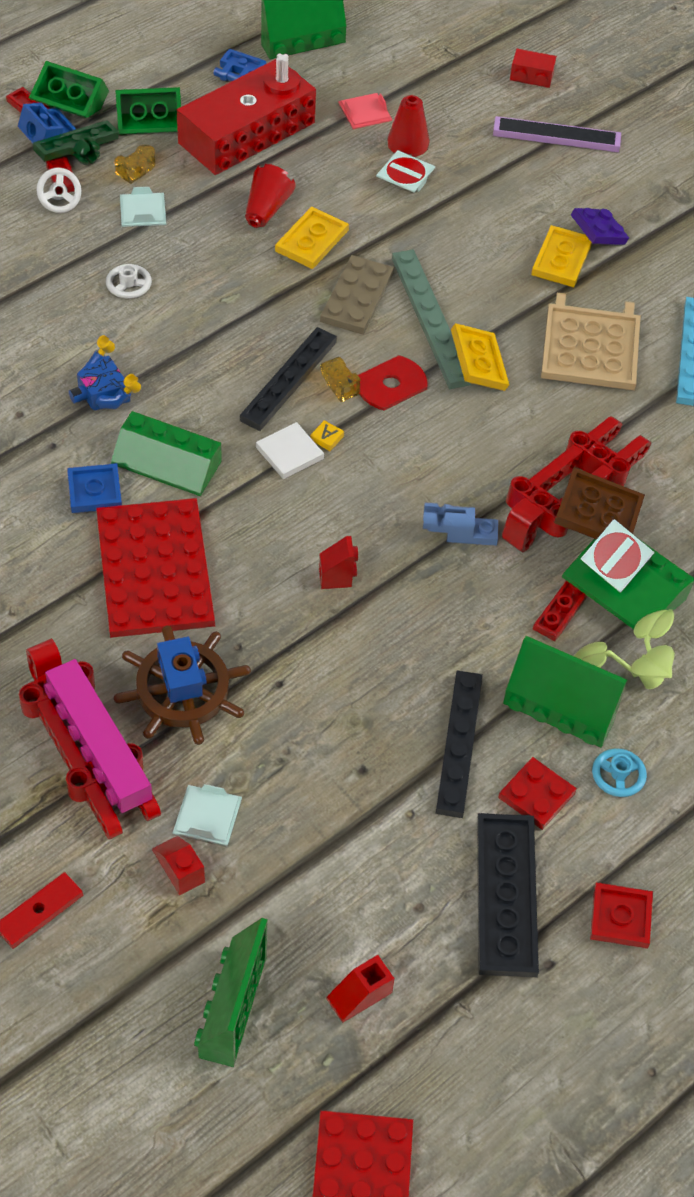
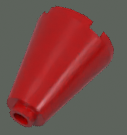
[387,95,430,157]
[245,164,296,228]

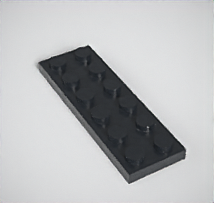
[477,813,539,978]

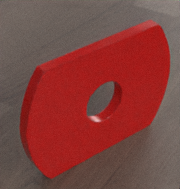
[355,355,428,411]

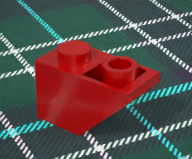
[319,536,358,589]
[326,955,395,1023]

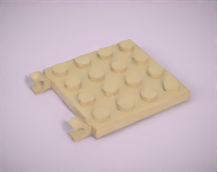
[541,293,641,391]

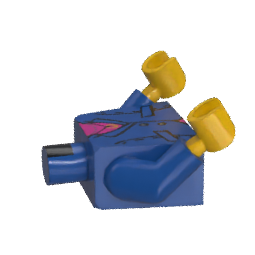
[69,335,141,411]

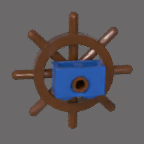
[113,625,251,745]

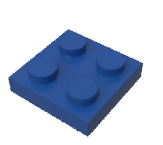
[67,463,122,513]

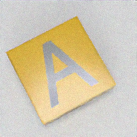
[310,420,344,451]

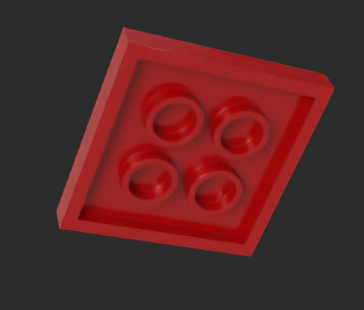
[313,1110,414,1197]

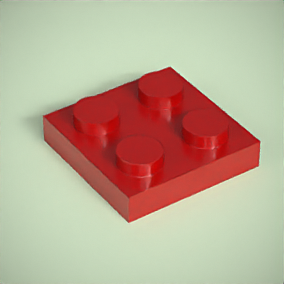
[498,757,577,830]
[590,882,653,949]

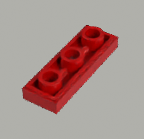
[533,581,588,641]
[0,872,83,949]

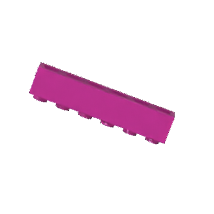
[44,659,152,813]

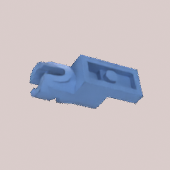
[423,503,498,546]

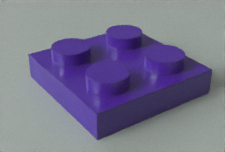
[571,208,629,245]

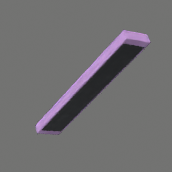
[493,116,621,152]

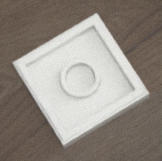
[256,422,324,479]

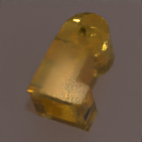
[115,144,156,184]
[320,357,360,402]

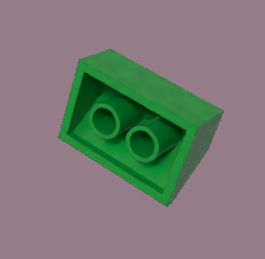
[29,61,109,118]
[115,87,181,134]

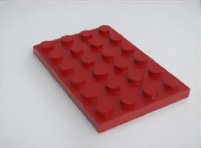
[96,498,215,638]

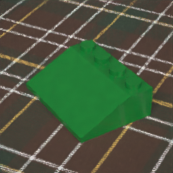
[261,0,347,60]
[562,539,694,630]
[503,636,627,748]
[194,918,268,1067]

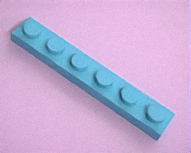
[676,297,694,406]

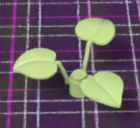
[574,609,675,689]

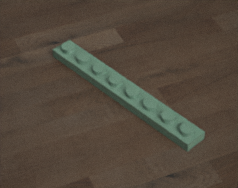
[392,249,472,390]

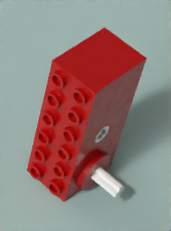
[177,54,316,175]

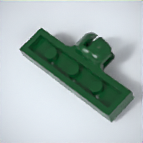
[33,120,119,165]

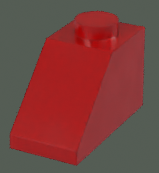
[152,836,205,896]

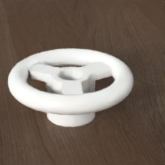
[37,168,81,213]
[106,264,152,299]

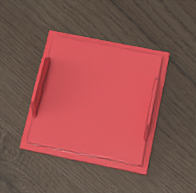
[338,93,392,129]

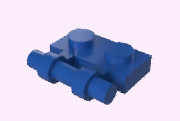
[213,49,266,82]

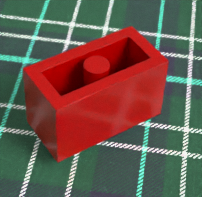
[510,48,557,88]

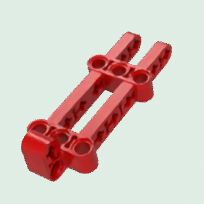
[502,416,651,553]
[19,638,161,840]

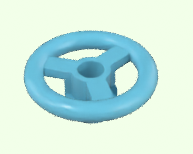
[592,748,647,797]

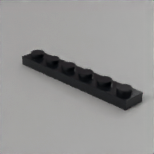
[240,327,337,431]
[435,670,483,818]

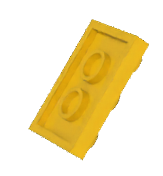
[275,206,349,269]
[531,225,592,287]
[451,323,510,391]

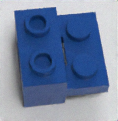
[18,103,76,143]

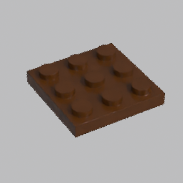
[554,467,645,540]

